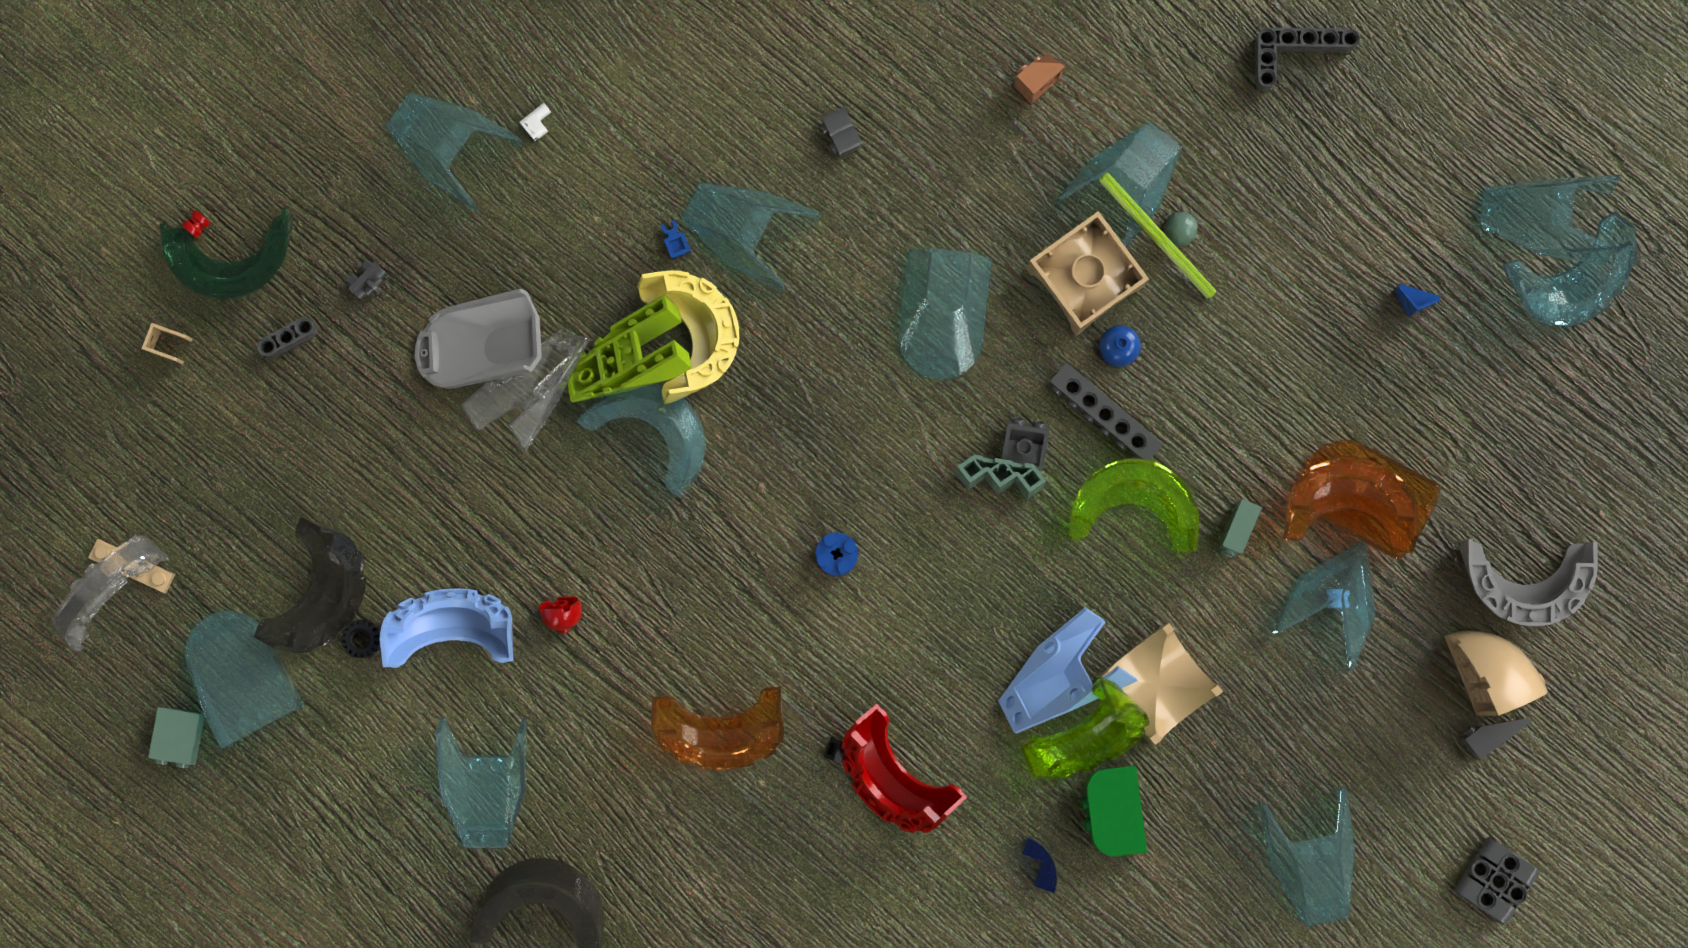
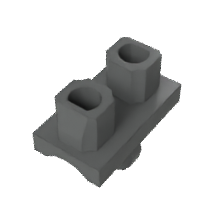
[346,260,387,300]

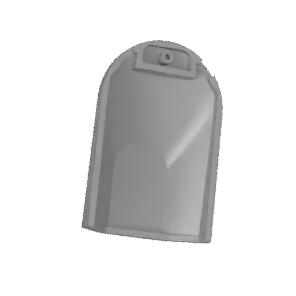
[415,289,542,389]

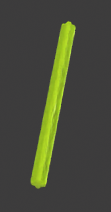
[1099,173,1216,298]

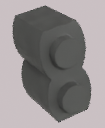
[820,107,862,158]

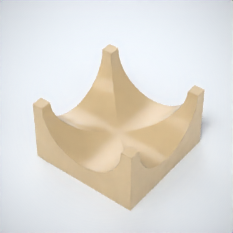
[1027,211,1149,336]
[1097,623,1223,745]

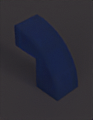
[1021,837,1057,893]

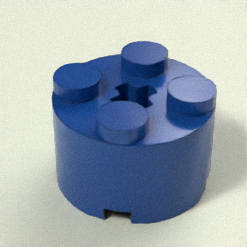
[816,533,858,577]

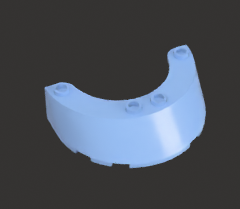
[379,588,514,668]

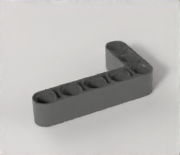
[1255,28,1360,92]

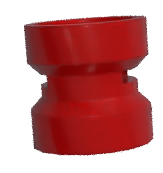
[181,210,211,239]

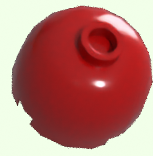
[539,596,582,633]

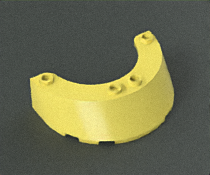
[637,271,739,404]

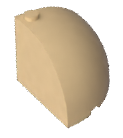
[1444,630,1548,716]

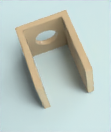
[141,323,193,365]

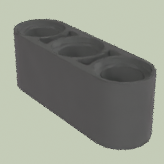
[257,317,318,359]

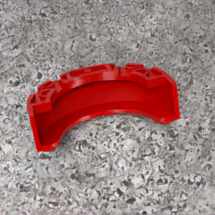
[841,703,967,833]

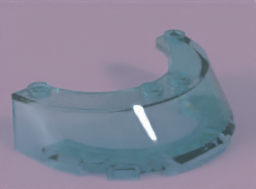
[1502,212,1638,327]
[576,384,706,500]

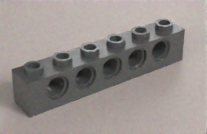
[1049,362,1163,465]

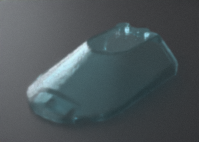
[899,248,992,380]

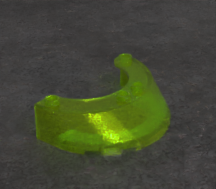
[1066,459,1199,554]
[1021,678,1149,779]

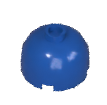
[1098,325,1141,368]

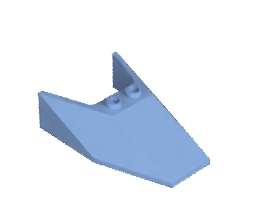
[998,607,1138,734]

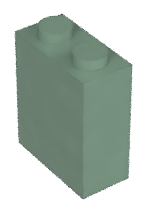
[1216,499,1262,559]
[148,707,205,768]

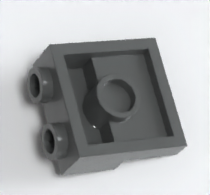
[1001,417,1050,471]

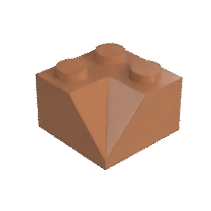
[1014,54,1065,104]

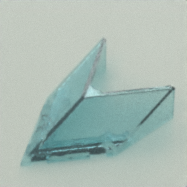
[1271,539,1376,671]

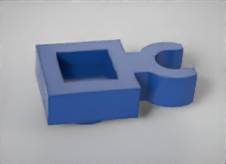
[661,220,691,260]

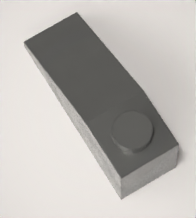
[1460,718,1532,760]

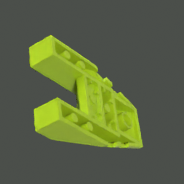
[565,294,692,403]

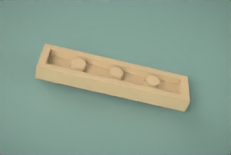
[88,539,175,593]

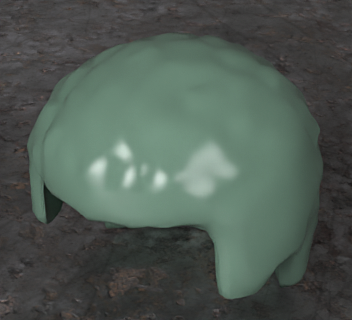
[1164,211,1198,247]

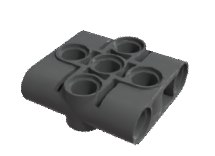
[1453,837,1541,926]

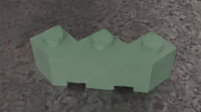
[956,455,1046,500]

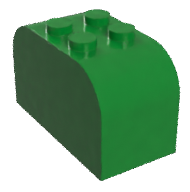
[1080,765,1147,856]

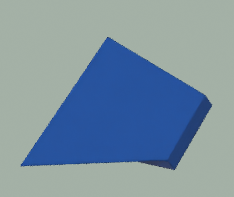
[1395,284,1440,317]

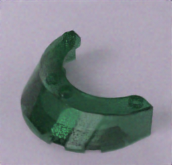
[160,207,293,299]

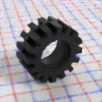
[341,620,380,658]

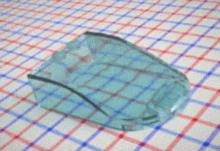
[185,611,305,749]

